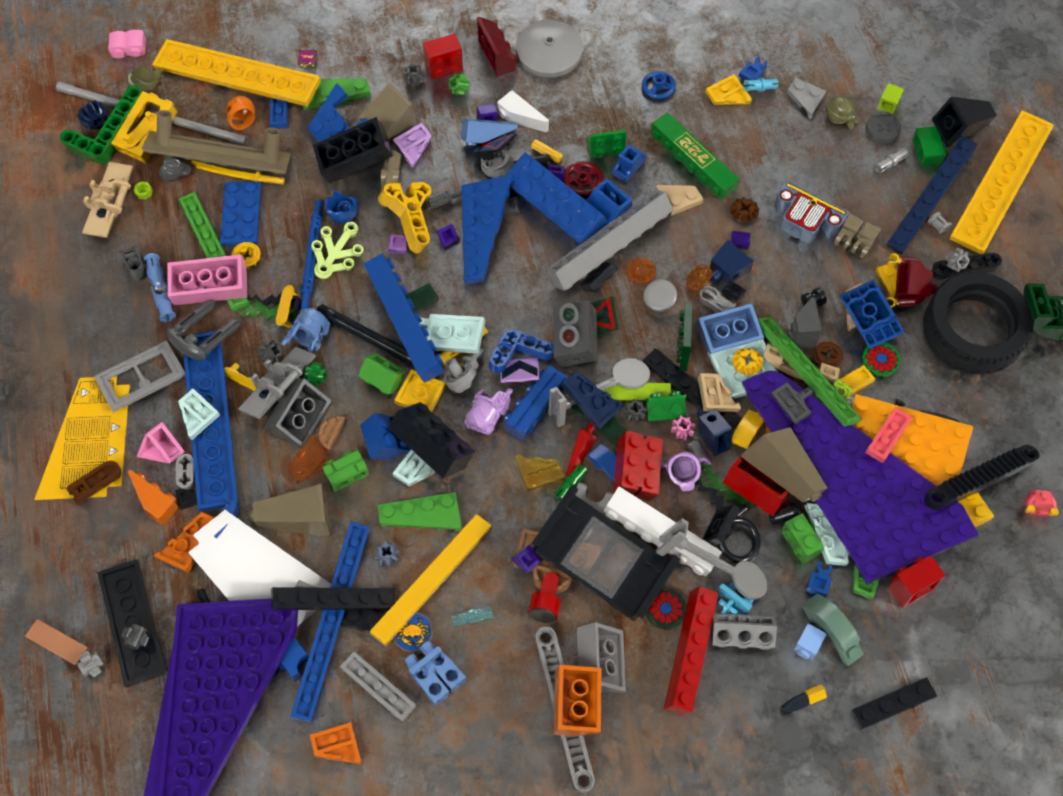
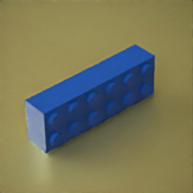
[505,152,608,245]

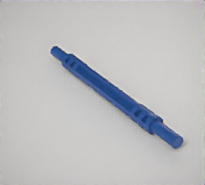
[300,199,323,310]

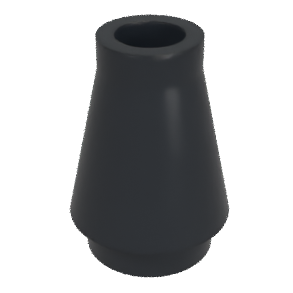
[768,503,799,525]

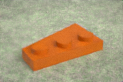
[153,512,214,573]

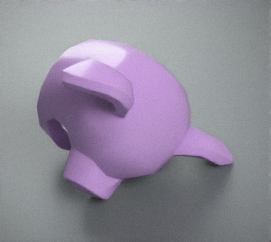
[661,451,712,491]

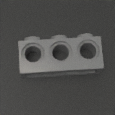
[711,613,777,650]

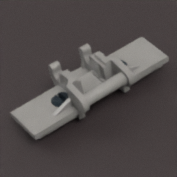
[238,347,316,419]

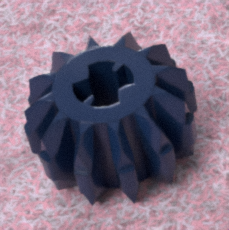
[77,100,109,130]

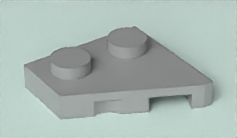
[787,77,826,118]

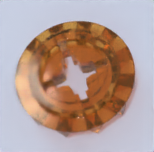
[627,256,656,283]
[686,264,713,291]

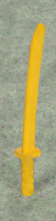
[191,160,285,185]

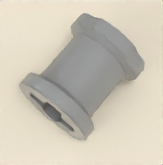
[927,211,952,235]

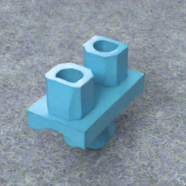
[717,582,754,615]

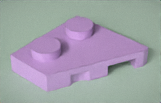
[393,123,432,168]

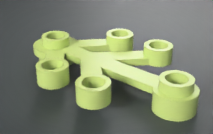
[311,222,364,279]

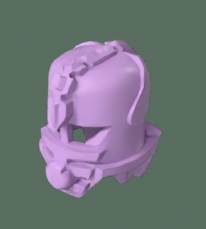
[464,388,513,435]

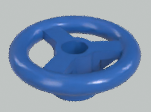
[642,71,676,99]

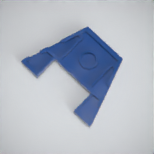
[307,83,368,142]

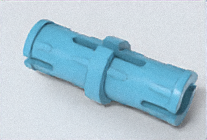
[743,78,778,92]

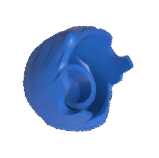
[325,191,359,224]

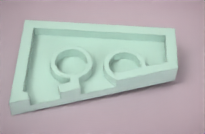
[805,503,849,566]

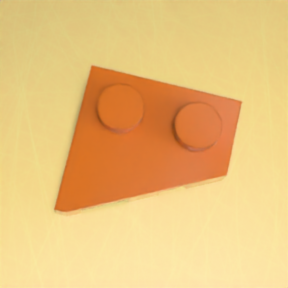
[309,722,362,764]

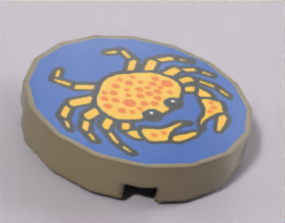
[393,612,434,654]

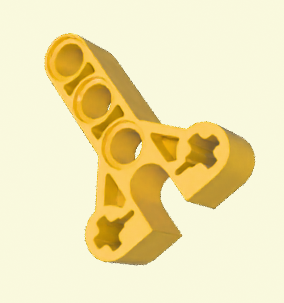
[378,182,432,253]

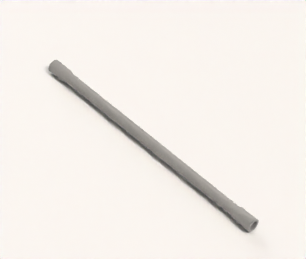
[56,81,249,146]

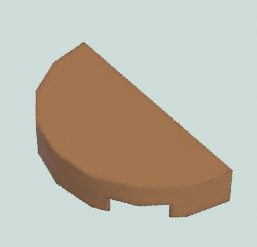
[318,416,347,452]

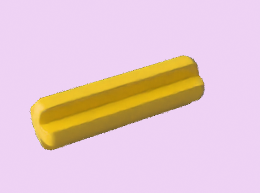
[531,139,563,163]

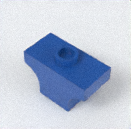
[612,144,647,183]
[278,638,309,682]

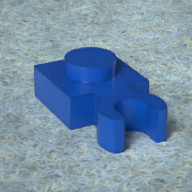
[738,56,768,80]
[806,561,832,598]

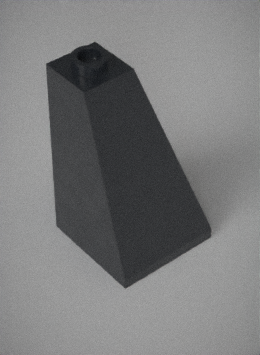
[932,97,997,147]

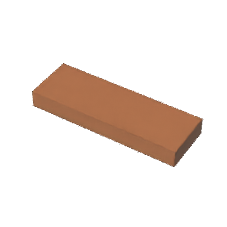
[25,619,89,667]

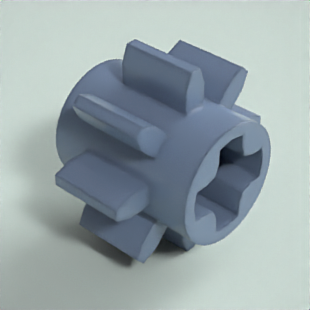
[374,541,400,568]

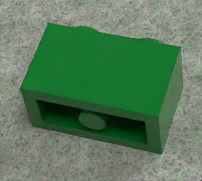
[912,126,947,167]

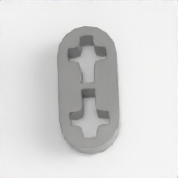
[176,454,195,491]

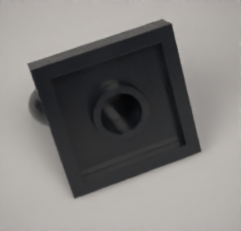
[702,505,761,564]

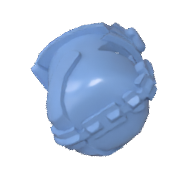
[281,308,330,352]

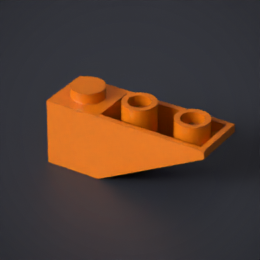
[128,469,179,526]

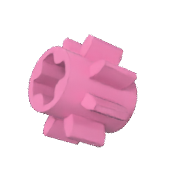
[671,415,695,441]

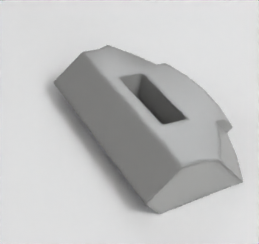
[687,440,710,466]

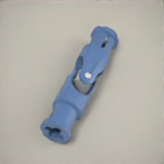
[143,253,176,323]

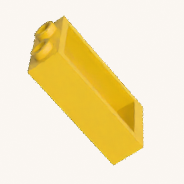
[111,91,177,164]

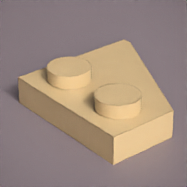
[656,185,703,216]
[698,373,741,412]

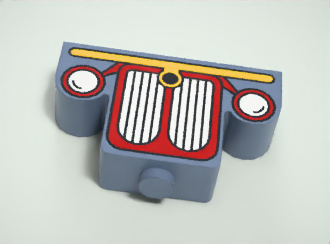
[775,180,850,244]

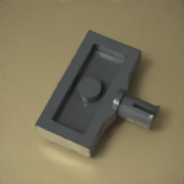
[771,382,813,425]

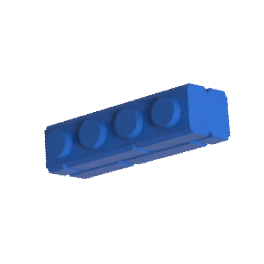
[504,366,568,441]

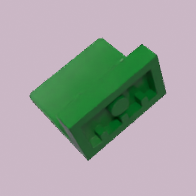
[586,130,626,158]

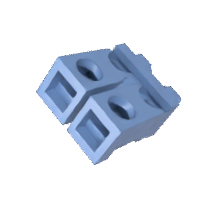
[405,641,466,707]

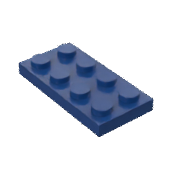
[220,181,262,246]

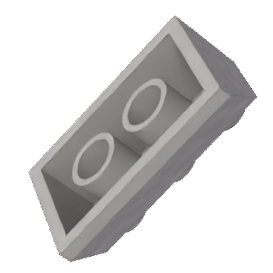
[577,622,626,693]

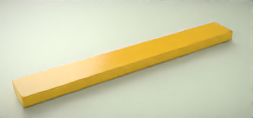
[370,514,492,646]

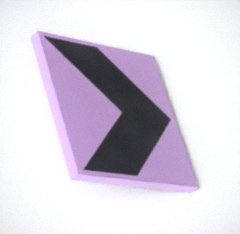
[500,358,539,383]

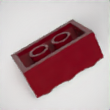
[477,17,517,77]

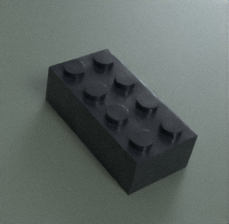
[313,117,393,183]
[388,402,475,479]

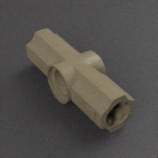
[381,150,401,191]

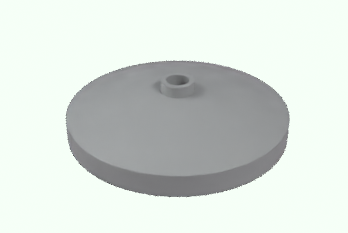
[516,20,583,77]

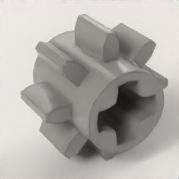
[946,247,970,272]
[77,650,104,677]

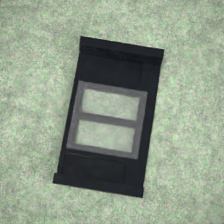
[532,485,680,621]

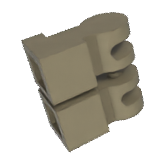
[834,213,881,259]

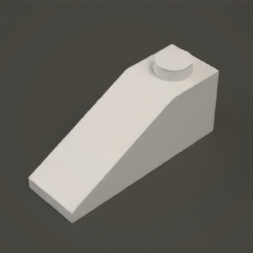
[497,91,549,132]

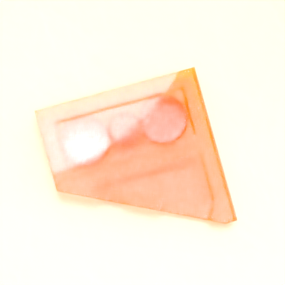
[287,434,329,484]

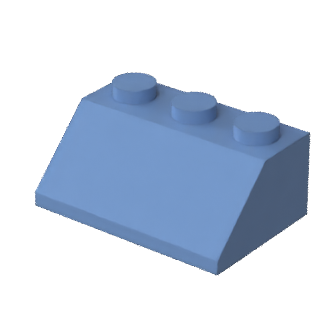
[695,303,764,354]

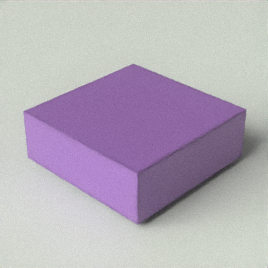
[388,234,408,254]

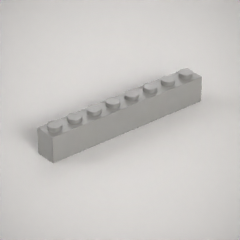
[546,190,673,291]

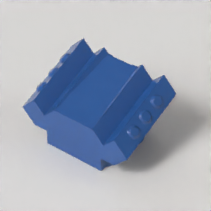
[839,280,905,349]

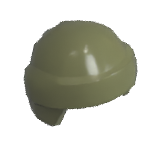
[127,65,164,93]
[826,96,859,130]

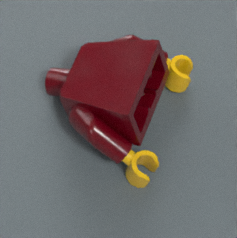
[886,253,938,309]

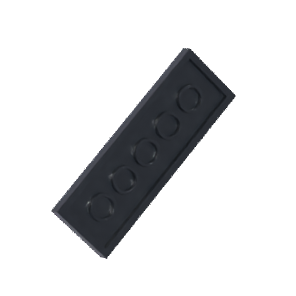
[97,559,168,688]

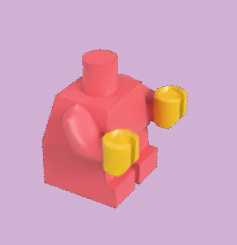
[1025,490,1059,516]

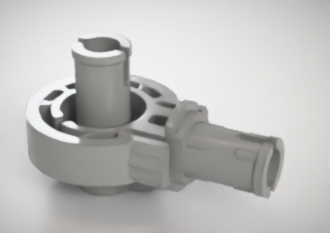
[444,348,485,393]

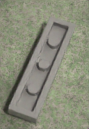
[340,652,417,723]

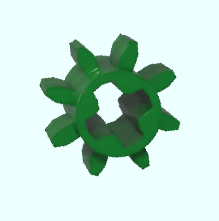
[304,362,327,387]

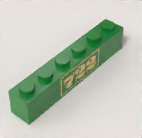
[651,112,739,200]

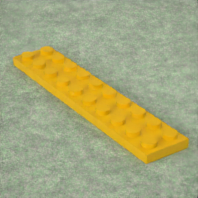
[152,39,321,107]
[949,110,1054,254]

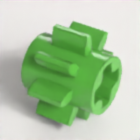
[449,73,470,95]

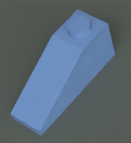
[461,118,518,146]

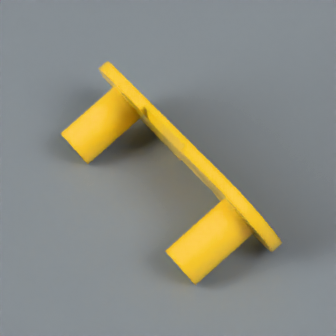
[124,111,157,148]
[275,285,298,328]
[224,363,257,391]

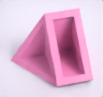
[136,422,185,464]

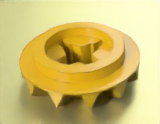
[231,242,261,269]
[732,347,763,375]

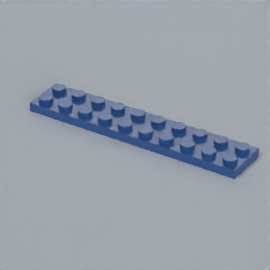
[182,331,239,512]

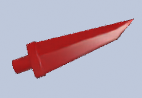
[563,423,597,482]

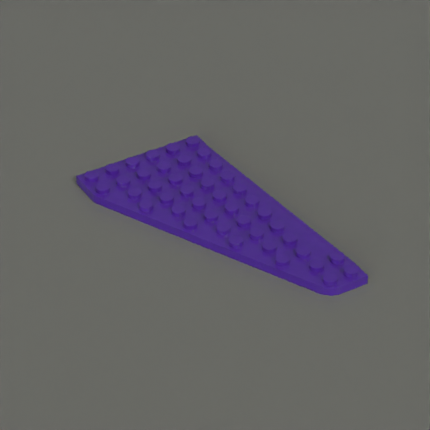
[742,371,979,585]
[144,598,298,796]

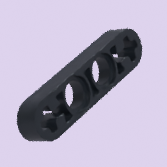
[931,253,1002,280]

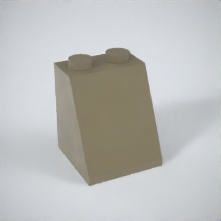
[359,83,415,144]

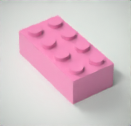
[168,255,247,306]

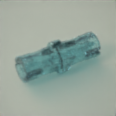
[451,605,494,628]

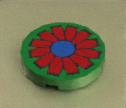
[862,342,901,378]

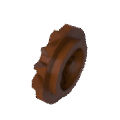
[730,197,759,223]
[813,342,843,368]

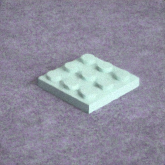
[707,339,778,399]

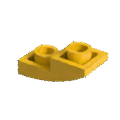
[731,410,765,449]

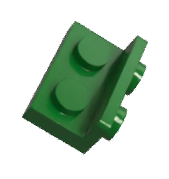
[645,391,687,421]

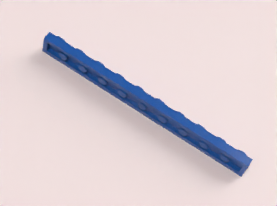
[290,522,370,724]

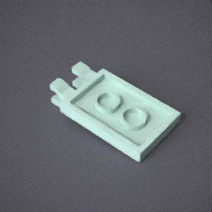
[420,314,485,353]

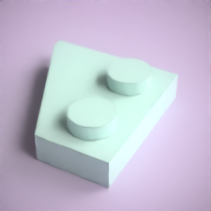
[178,389,220,440]
[393,450,436,487]

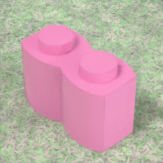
[108,30,146,59]

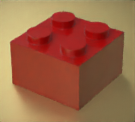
[423,34,463,80]
[888,555,946,608]

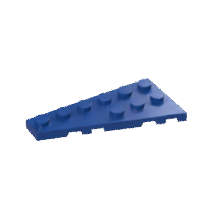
[462,174,514,285]

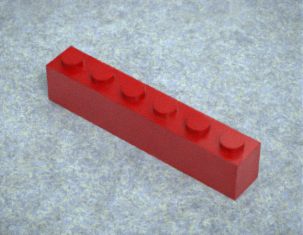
[663,586,718,716]

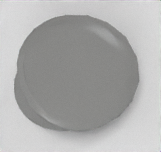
[481,149,512,178]
[644,279,677,312]

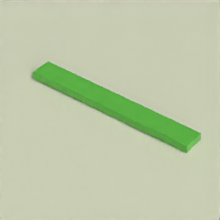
[179,192,250,312]
[758,317,861,427]

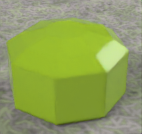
[134,182,153,200]

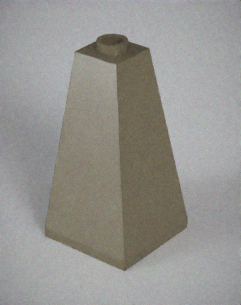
[741,427,827,502]
[250,484,331,536]

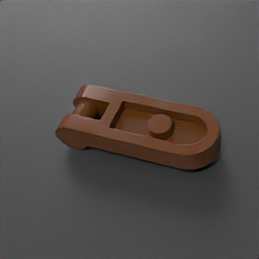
[66,461,121,505]

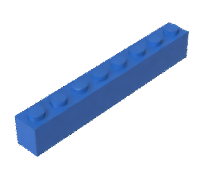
[364,253,444,383]

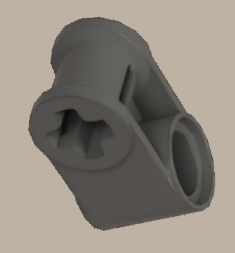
[119,245,147,281]

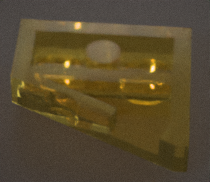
[515,455,565,492]

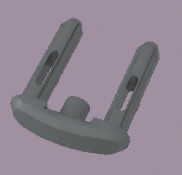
[166,299,242,361]

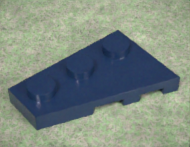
[561,372,625,430]

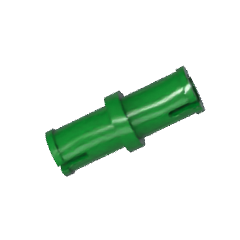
[554,464,588,500]

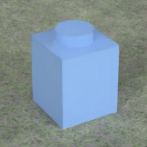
[794,623,827,660]

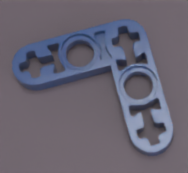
[489,329,554,373]

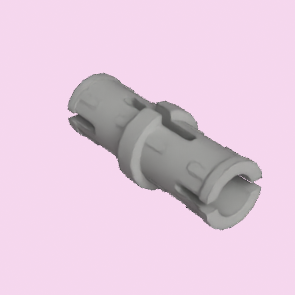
[874,147,908,174]

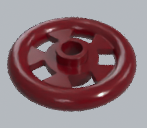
[562,161,604,197]

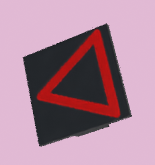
[470,134,516,161]

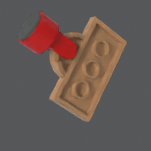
[513,529,601,623]

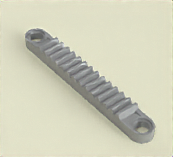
[536,626,595,793]

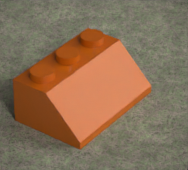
[553,665,602,736]

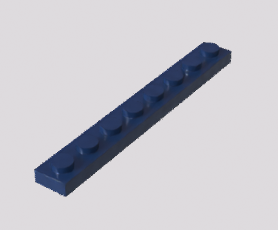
[886,136,978,255]

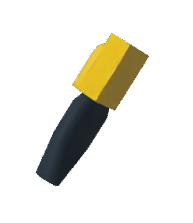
[781,684,827,713]

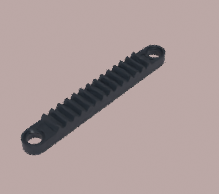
[924,445,1040,511]

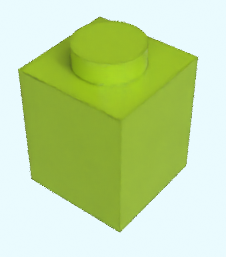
[877,83,904,114]

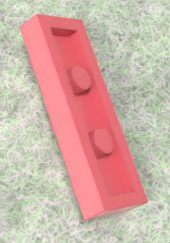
[865,407,913,463]

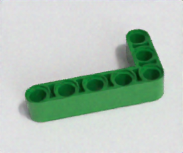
[60,85,142,165]

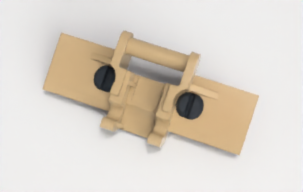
[82,162,134,238]

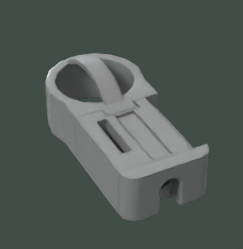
[699,286,736,313]

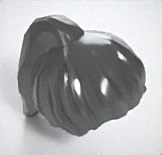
[159,155,191,181]

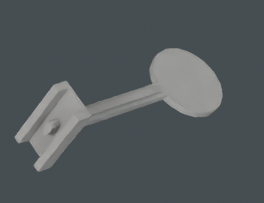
[548,358,650,427]
[656,518,767,600]

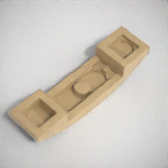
[763,343,840,383]

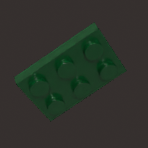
[676,303,693,371]

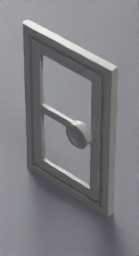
[94,340,186,413]

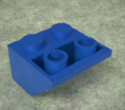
[586,178,632,227]
[360,413,411,460]

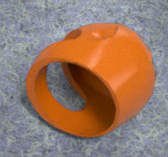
[226,96,255,130]

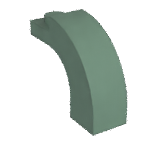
[802,593,864,666]

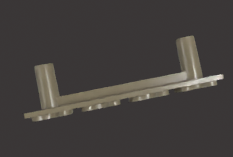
[142,110,291,174]

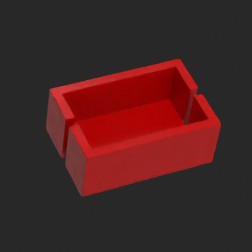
[613,431,663,501]
[722,456,791,516]

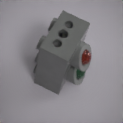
[554,301,597,367]

